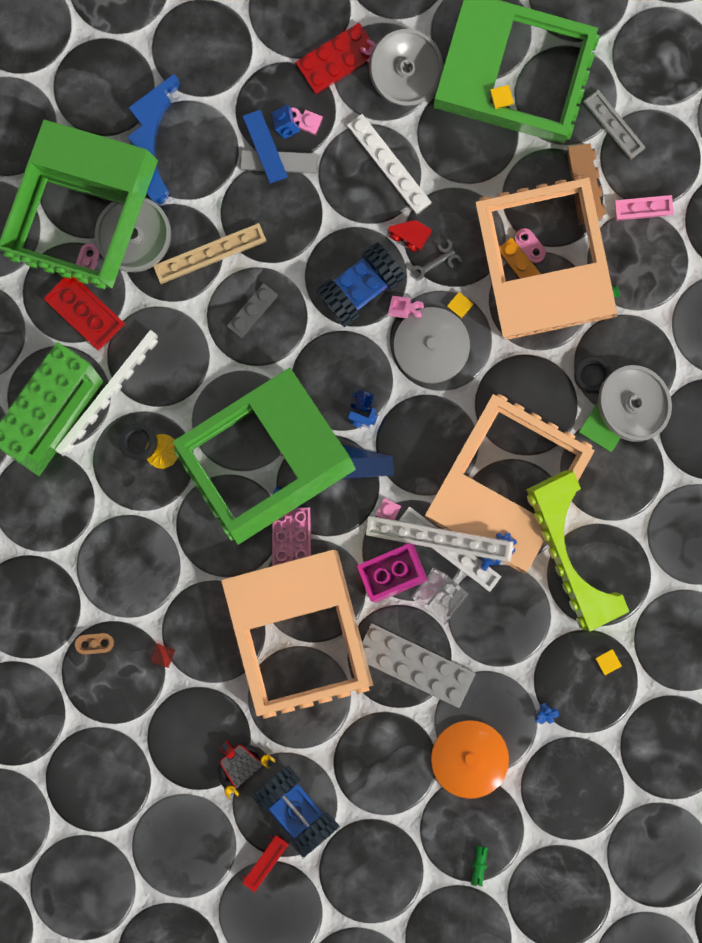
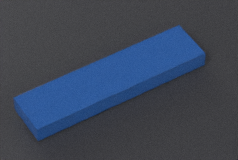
[243,110,287,184]

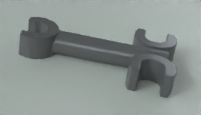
[411,239,462,281]

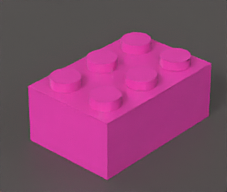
[357,543,428,603]

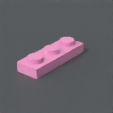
[614,195,674,221]

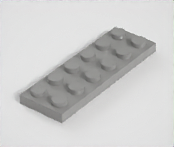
[362,623,476,708]

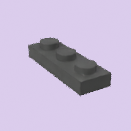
[227,283,278,339]

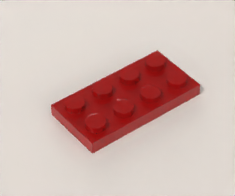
[295,23,370,95]
[43,276,125,351]

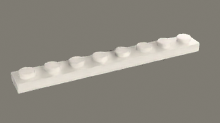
[55,330,158,456]
[366,516,513,562]

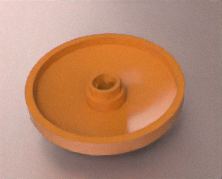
[431,721,509,798]

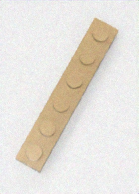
[153,223,266,284]

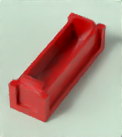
[241,835,289,892]

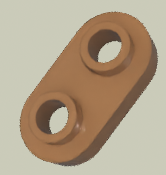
[75,633,114,655]

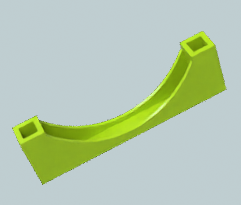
[526,470,629,632]

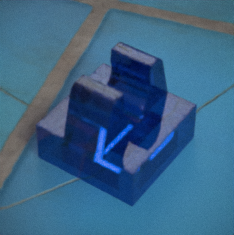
[350,390,374,413]

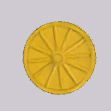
[145,434,178,469]

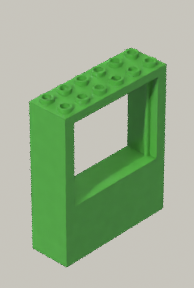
[434,0,600,144]
[0,120,158,290]
[0,341,105,476]
[173,367,356,545]

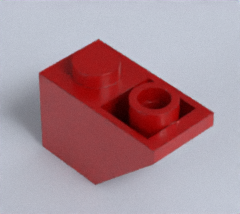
[387,220,432,252]

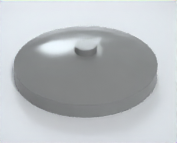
[369,29,443,106]
[95,198,171,272]
[394,307,470,384]
[598,365,672,442]

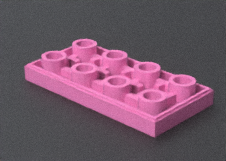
[272,507,311,566]

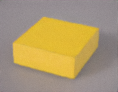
[490,85,514,109]
[447,292,474,319]
[595,649,622,676]

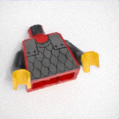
[218,740,275,800]

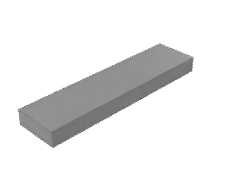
[583,90,646,160]
[241,150,317,174]

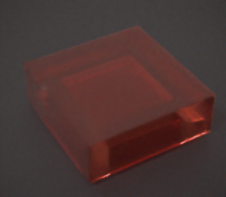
[151,643,176,668]

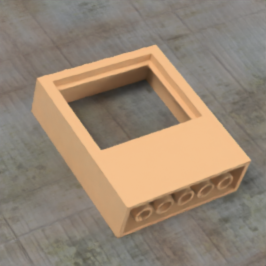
[476,176,618,340]
[424,394,595,574]
[221,550,373,719]

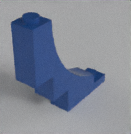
[128,74,180,204]

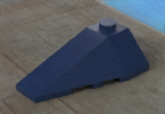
[340,444,394,480]

